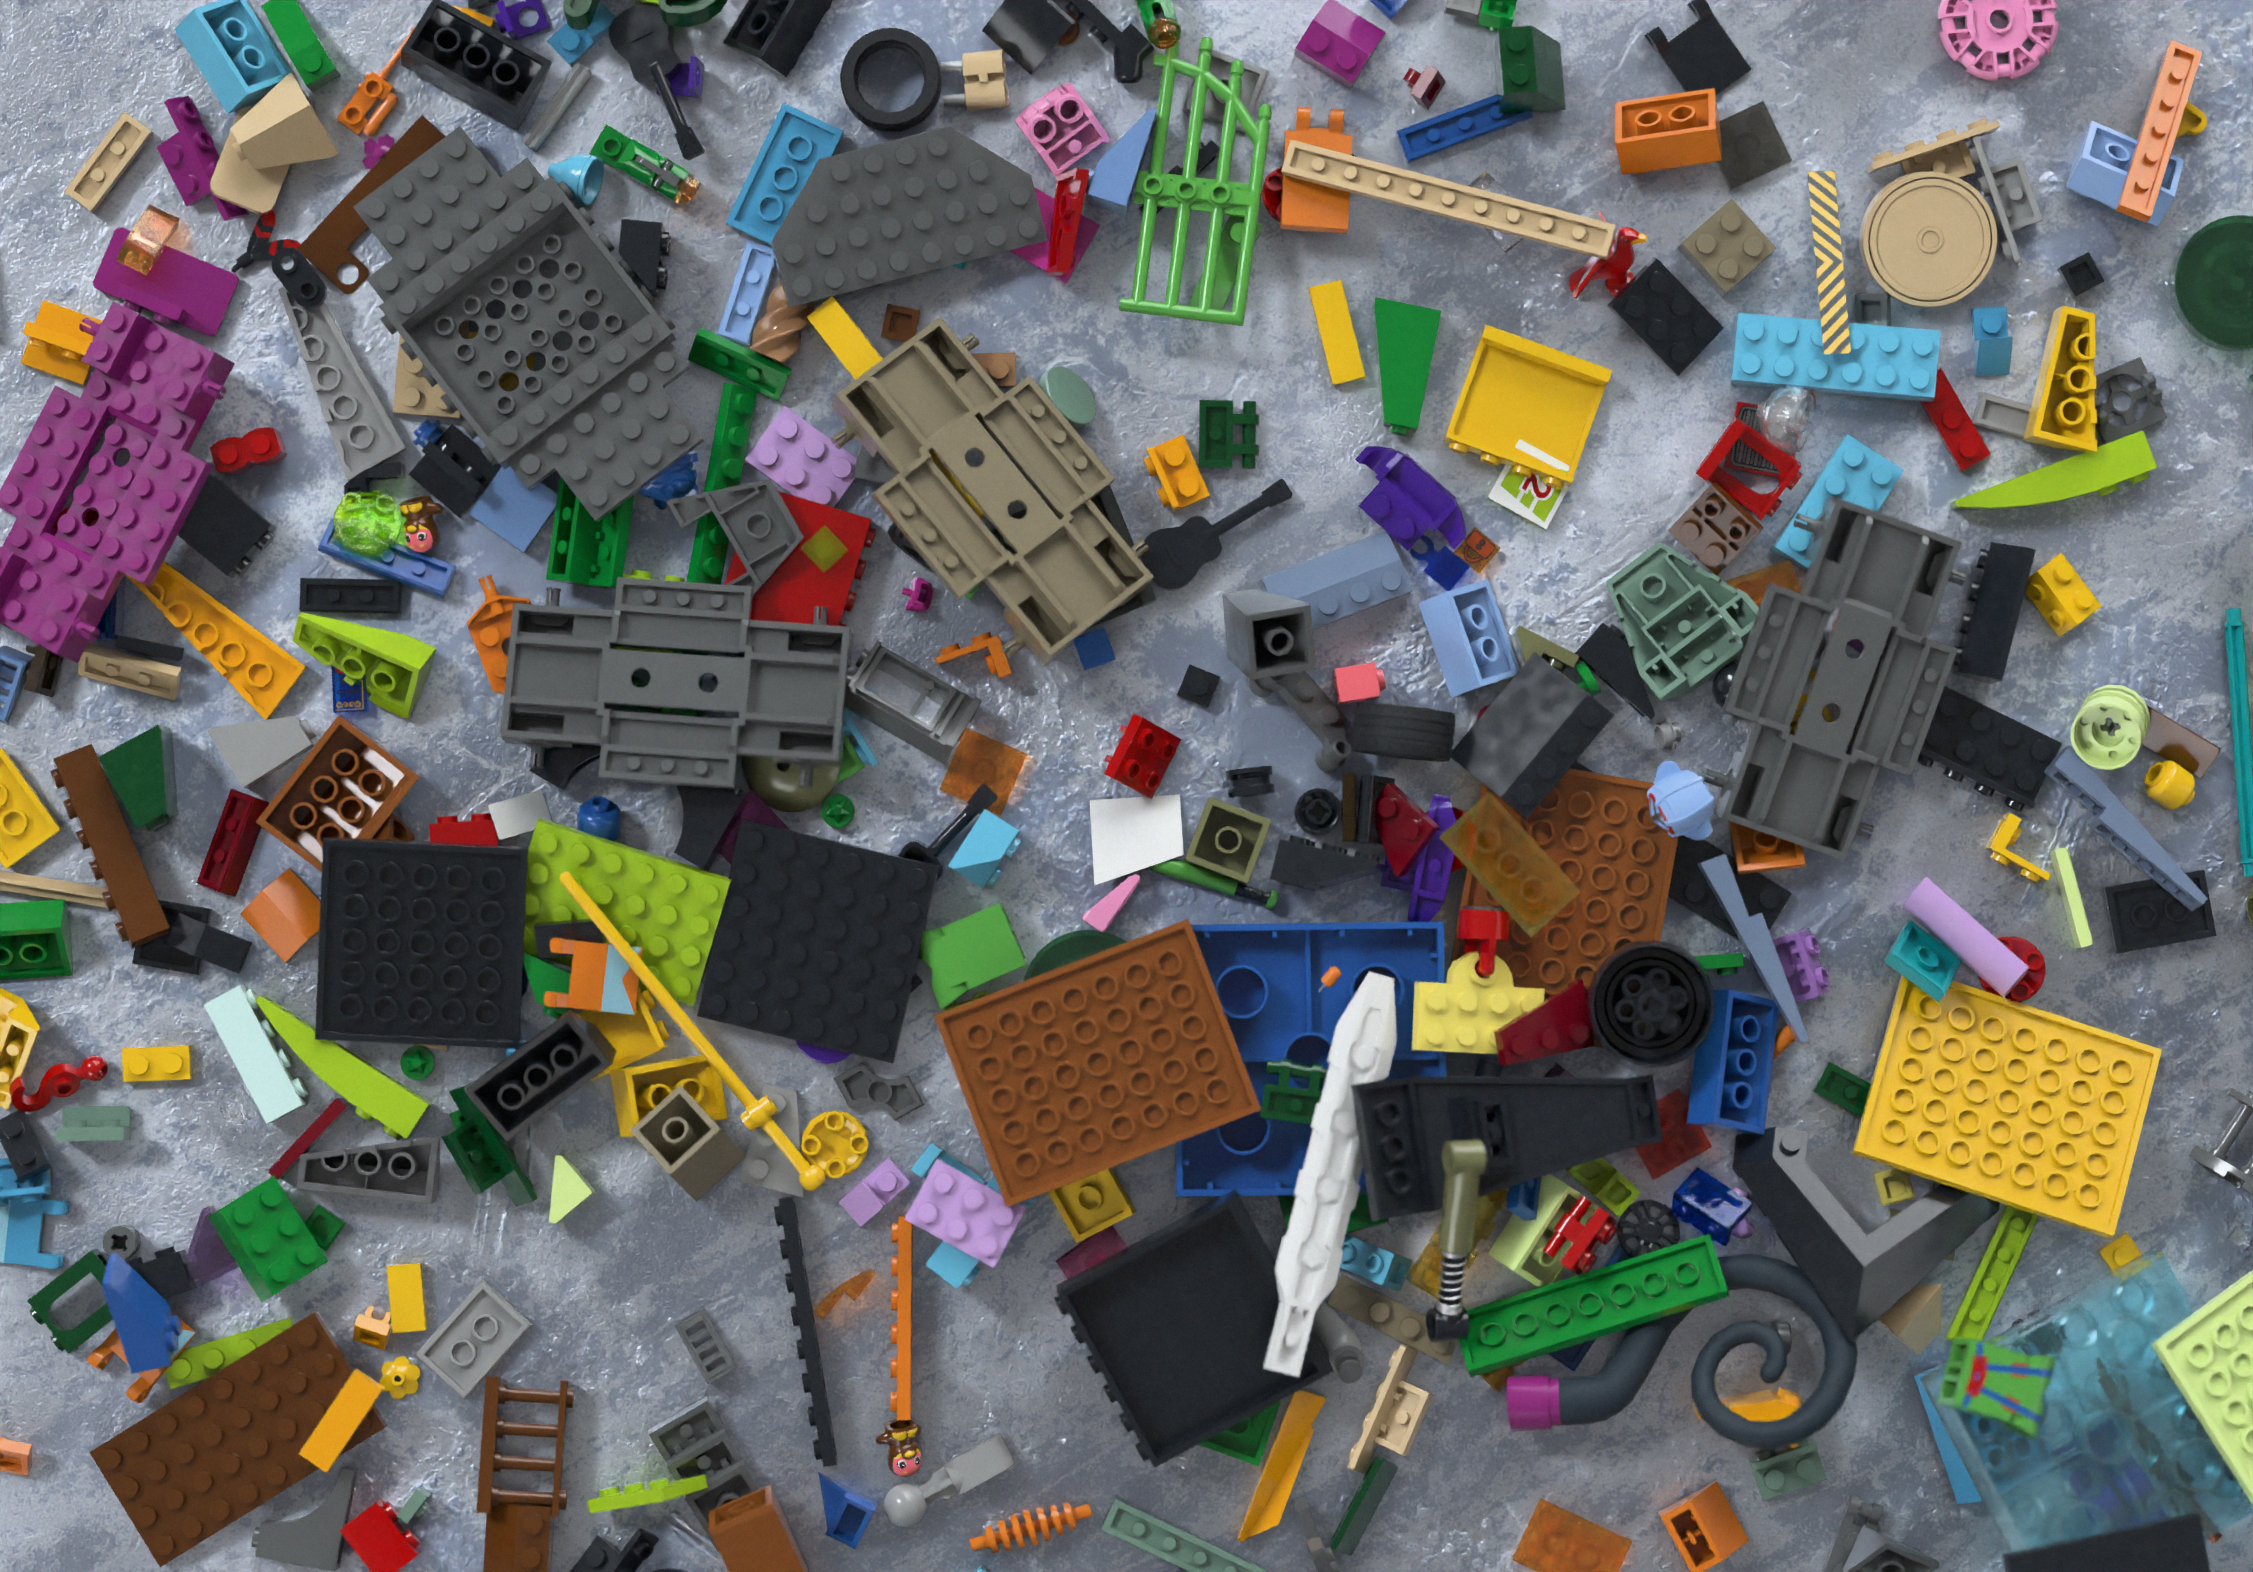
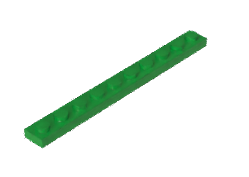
[662,383,757,717]

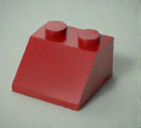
[339,1499,422,1572]

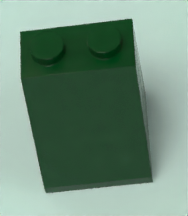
[1493,26,1566,114]
[98,725,178,833]

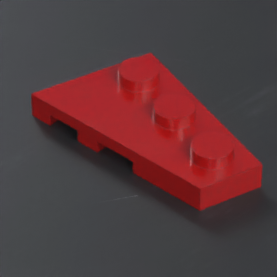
[1046,168,1090,277]

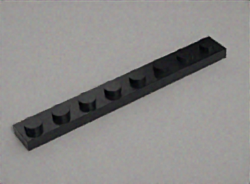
[774,1196,838,1467]

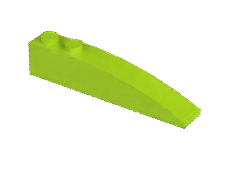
[1950,430,2157,511]
[255,995,433,1140]

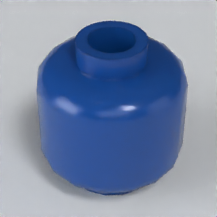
[577,796,621,842]

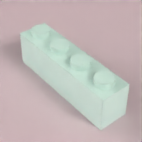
[204,986,308,1124]

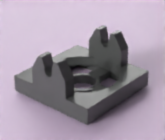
[2095,357,2167,444]

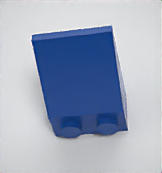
[101,1253,182,1374]

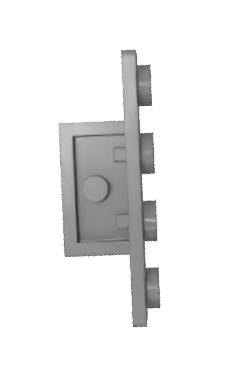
[1968,135,2043,265]

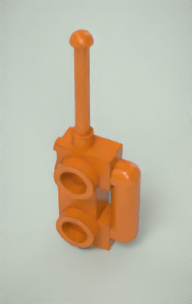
[336,27,415,137]

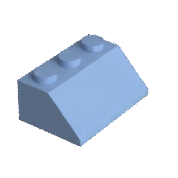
[2066,121,2184,227]
[1418,579,1520,698]

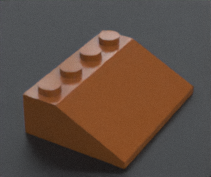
[256,715,420,872]

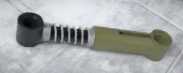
[1426,1139,1487,1343]

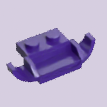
[1355,446,1466,551]
[1380,793,1459,922]

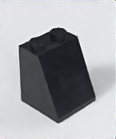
[178,473,276,578]

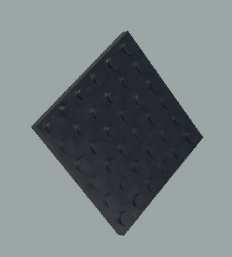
[697,819,940,1063]
[315,837,528,1049]

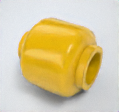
[2144,760,2195,810]

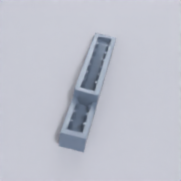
[2044,745,2208,911]
[1697,854,1809,1043]

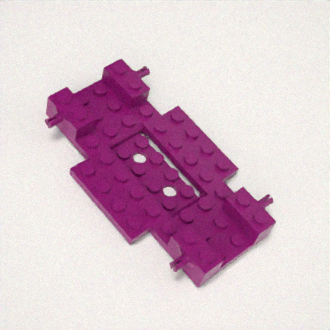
[0,301,235,663]

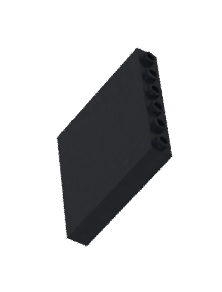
[1054,1189,1334,1468]

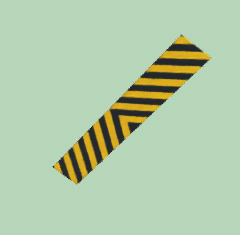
[1808,171,1851,354]

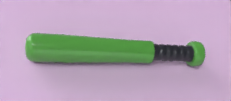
[1148,858,1279,911]

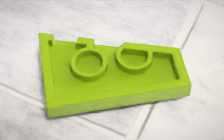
[587,1474,708,1513]

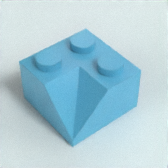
[948,809,1022,889]

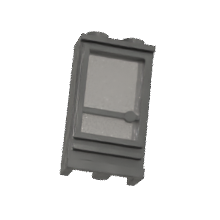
[844,640,982,765]

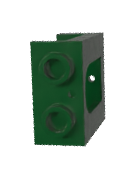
[27,1249,113,1354]

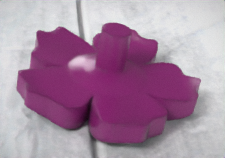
[362,134,394,169]

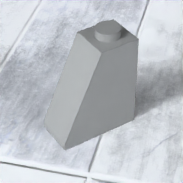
[208,716,316,789]

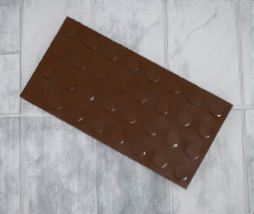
[89,1311,388,1567]

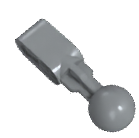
[884,1433,1016,1527]

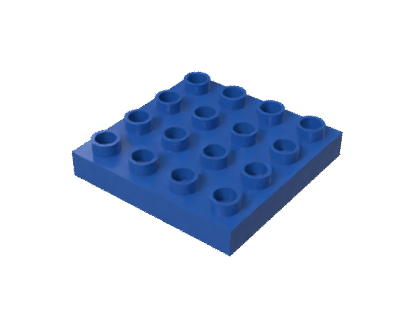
[1175,921,1446,1197]

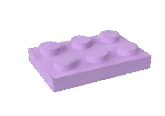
[745,406,857,508]
[904,1159,1026,1268]

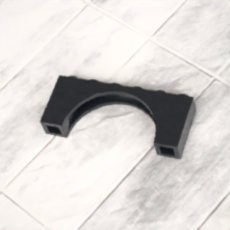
[530,744,748,871]

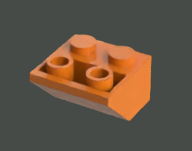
[1657,1481,1749,1572]

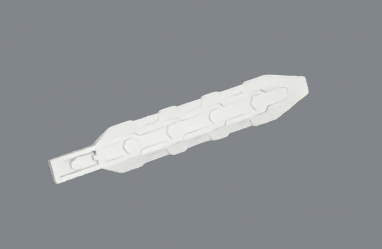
[1263,972,1397,1377]

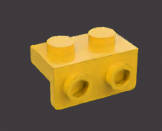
[2025,552,2101,636]

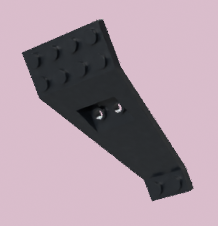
[1351,1075,1663,1221]

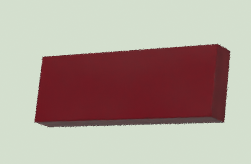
[268,1098,351,1180]

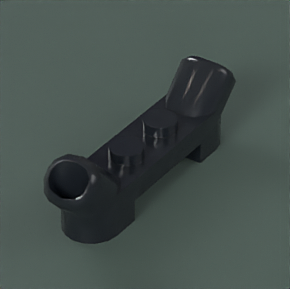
[1065,0,1155,83]

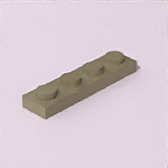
[1326,1273,1459,1365]

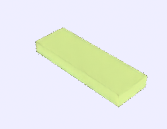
[2049,847,2093,948]

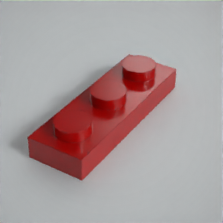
[1919,368,1991,472]

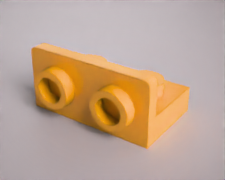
[1143,435,1210,513]

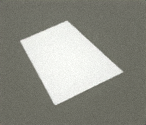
[1089,795,1184,886]

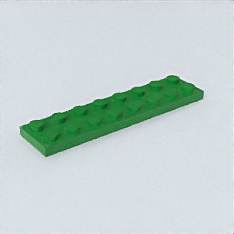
[1459,1234,1730,1378]

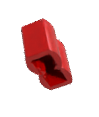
[209,427,287,476]

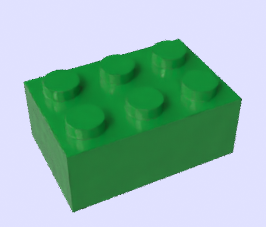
[208,1176,328,1302]

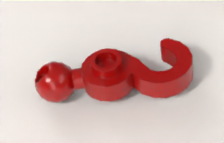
[9,1055,108,1112]

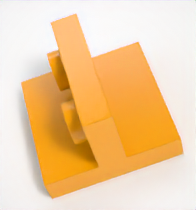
[20,300,102,386]

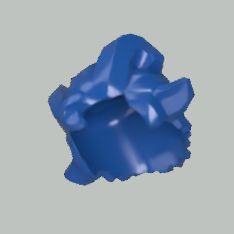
[639,450,699,510]

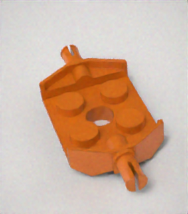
[467,575,531,695]

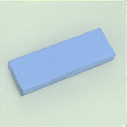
[717,240,776,347]

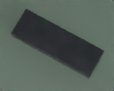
[299,578,402,614]

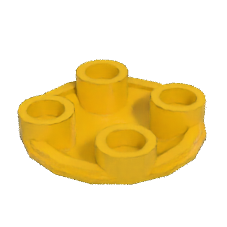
[801,1110,869,1178]

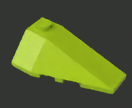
[292,612,436,719]

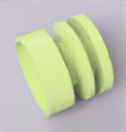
[2071,685,2150,770]

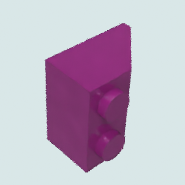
[1294,0,1386,90]

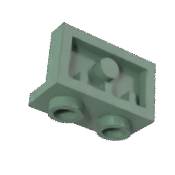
[56,1106,131,1142]
[1749,1439,1827,1501]

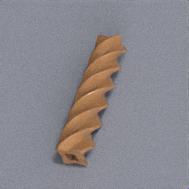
[749,279,815,366]

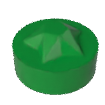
[821,794,855,828]
[400,1046,435,1080]

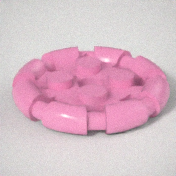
[1938,0,2059,81]

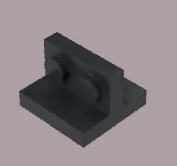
[408,424,502,519]

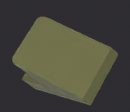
[1514,625,1579,672]

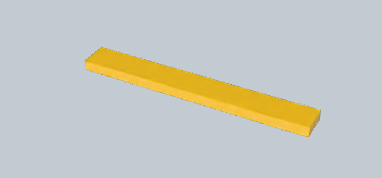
[807,296,984,519]

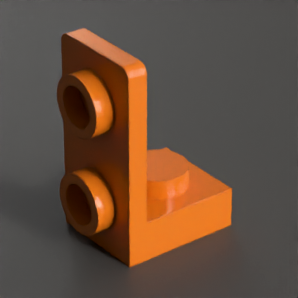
[935,632,1012,679]

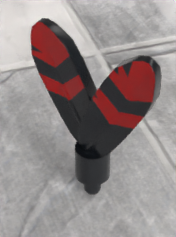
[231,210,301,272]

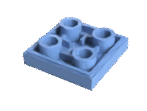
[469,466,558,553]

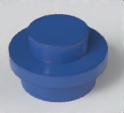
[413,419,444,448]

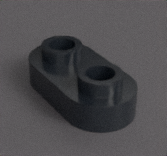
[271,247,327,309]

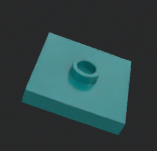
[1884,920,1962,1002]

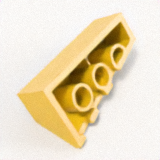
[2023,306,2097,453]

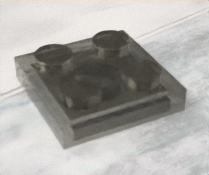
[1716,101,1792,191]

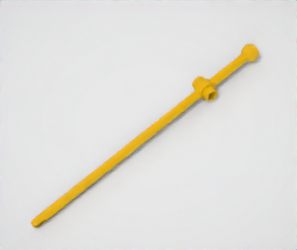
[560,872,826,1191]

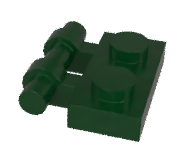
[1198,400,1259,469]
[1260,1058,1328,1124]

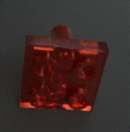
[1634,1088,1712,1180]

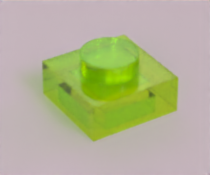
[801,525,849,573]

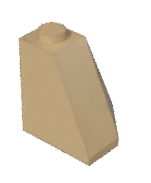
[230,73,339,169]

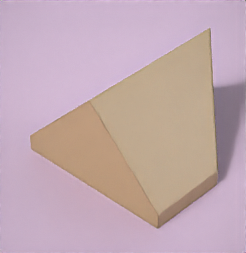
[1878,1284,1942,1355]

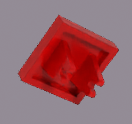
[1104,714,1181,799]

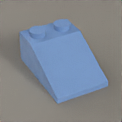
[1085,108,1157,216]

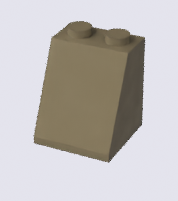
[630,1085,746,1202]

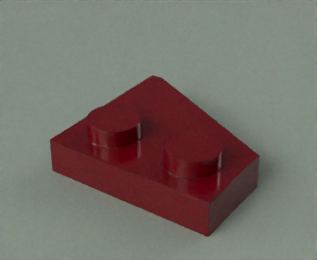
[1373,783,1440,877]

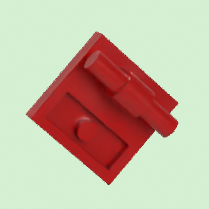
[1543,1195,1617,1275]

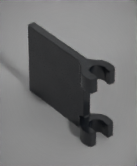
[1644,0,1752,95]

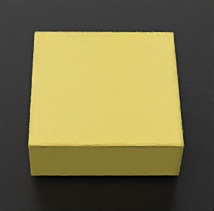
[1873,1168,1916,1206]

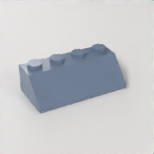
[1262,531,1412,631]

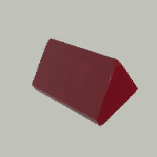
[196,789,270,896]

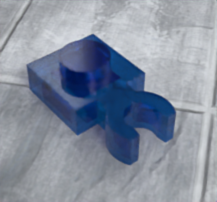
[1409,535,1470,591]

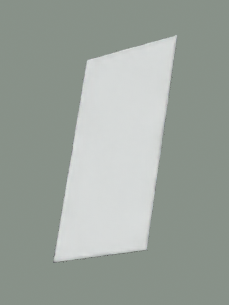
[488,790,552,840]

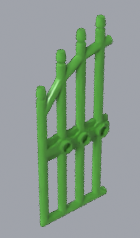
[1119,25,1272,326]

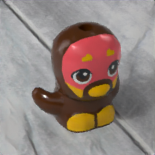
[399,496,444,553]
[875,1419,922,1477]

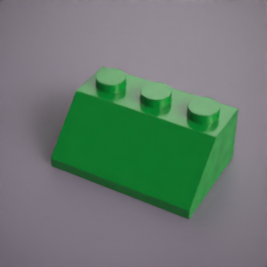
[0,899,73,980]

